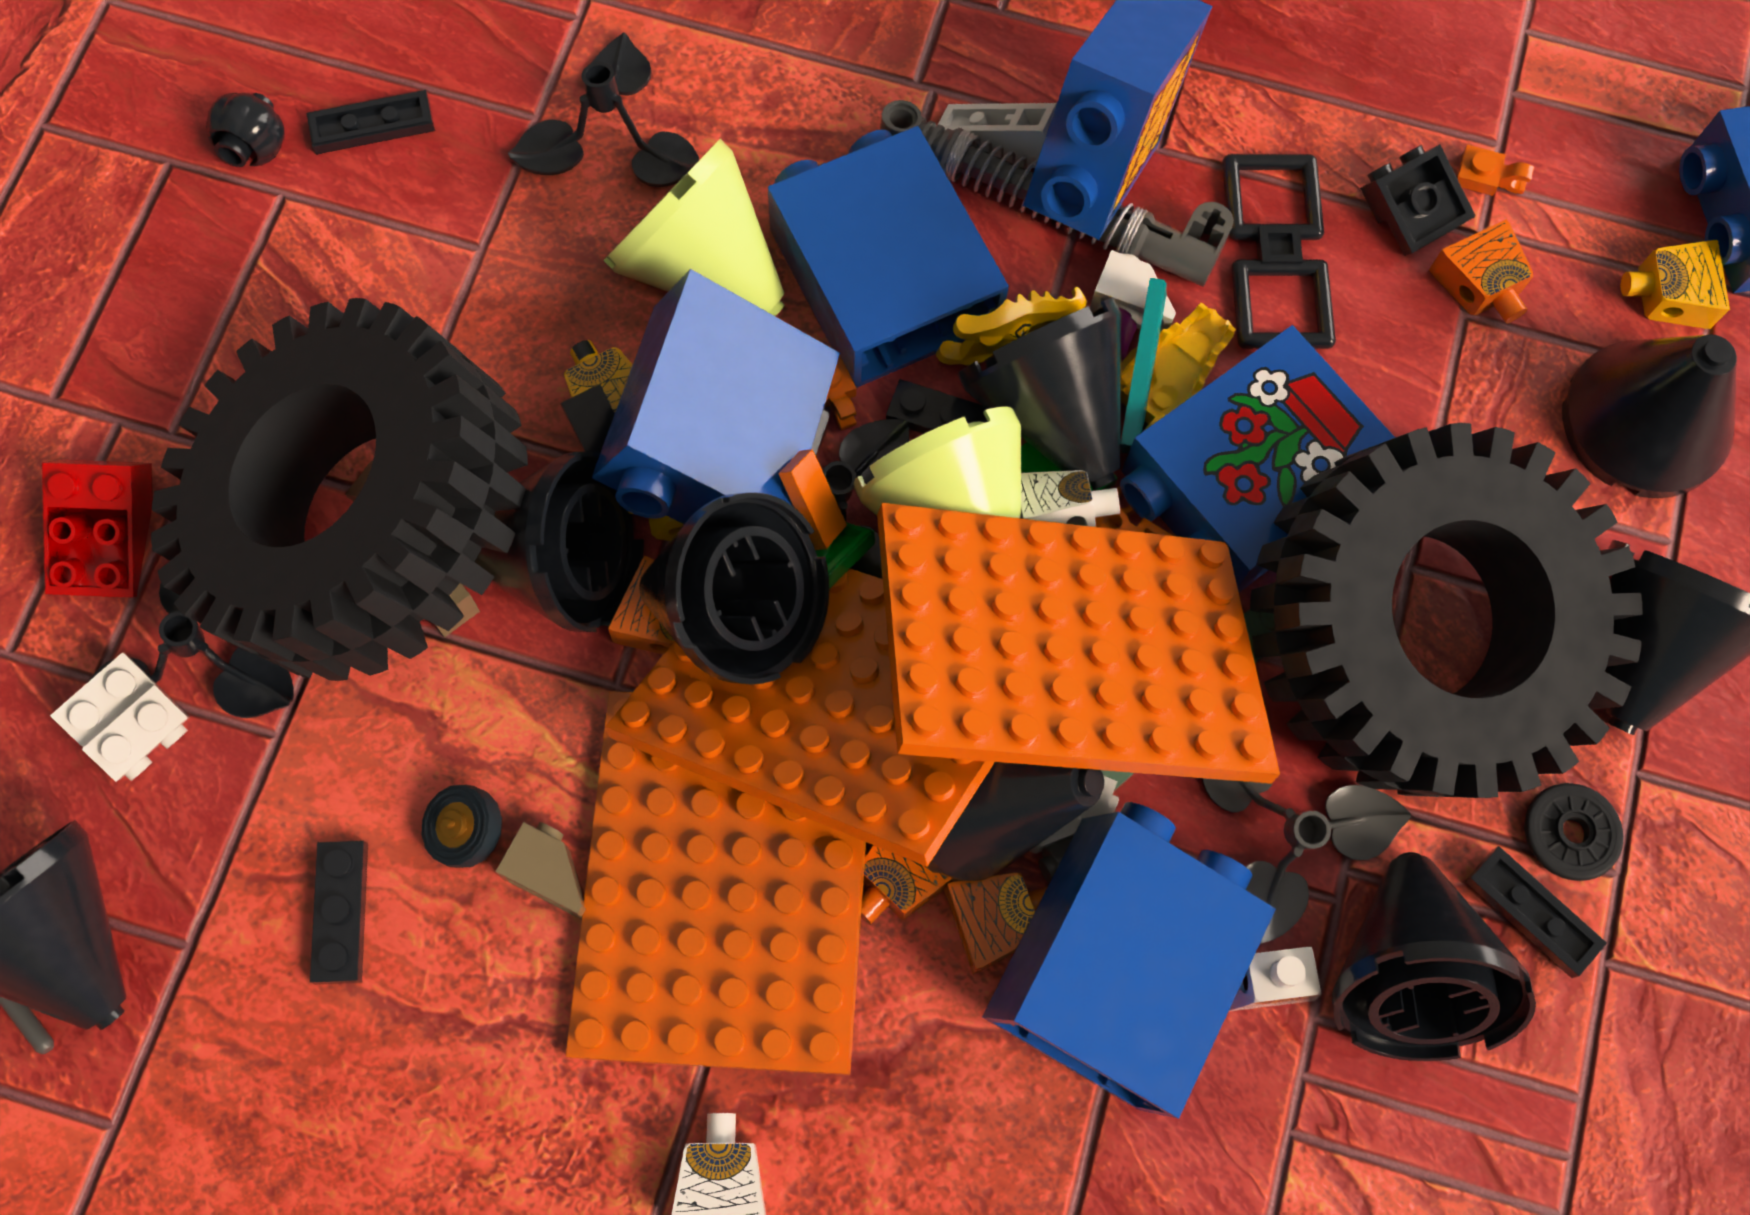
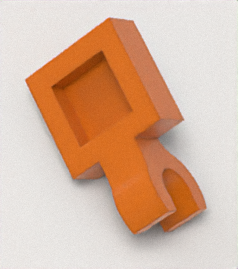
[1456,144,1534,196]
[824,355,857,430]

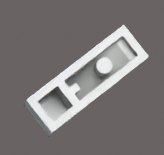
[938,103,1057,168]

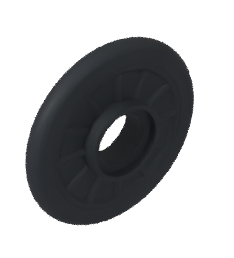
[1524,783,1624,881]

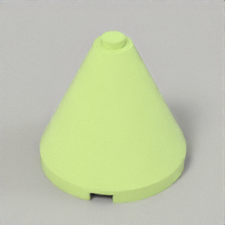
[603,139,785,316]
[853,407,1021,518]

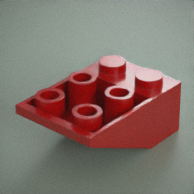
[42,459,153,598]

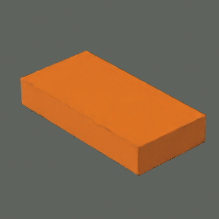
[778,449,847,550]

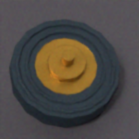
[421,785,502,868]

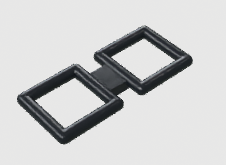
[1222,154,1336,349]

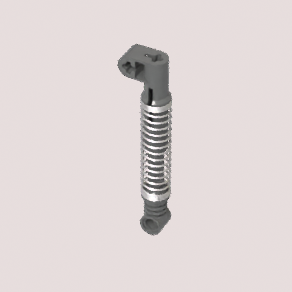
[880,100,1234,287]

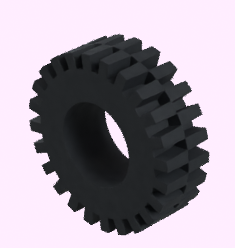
[151,298,528,681]
[1250,423,1642,798]

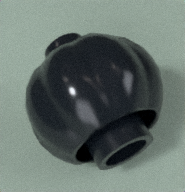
[206,93,285,167]

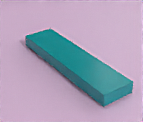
[1121,278,1167,453]

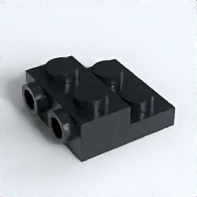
[1360,144,1476,256]

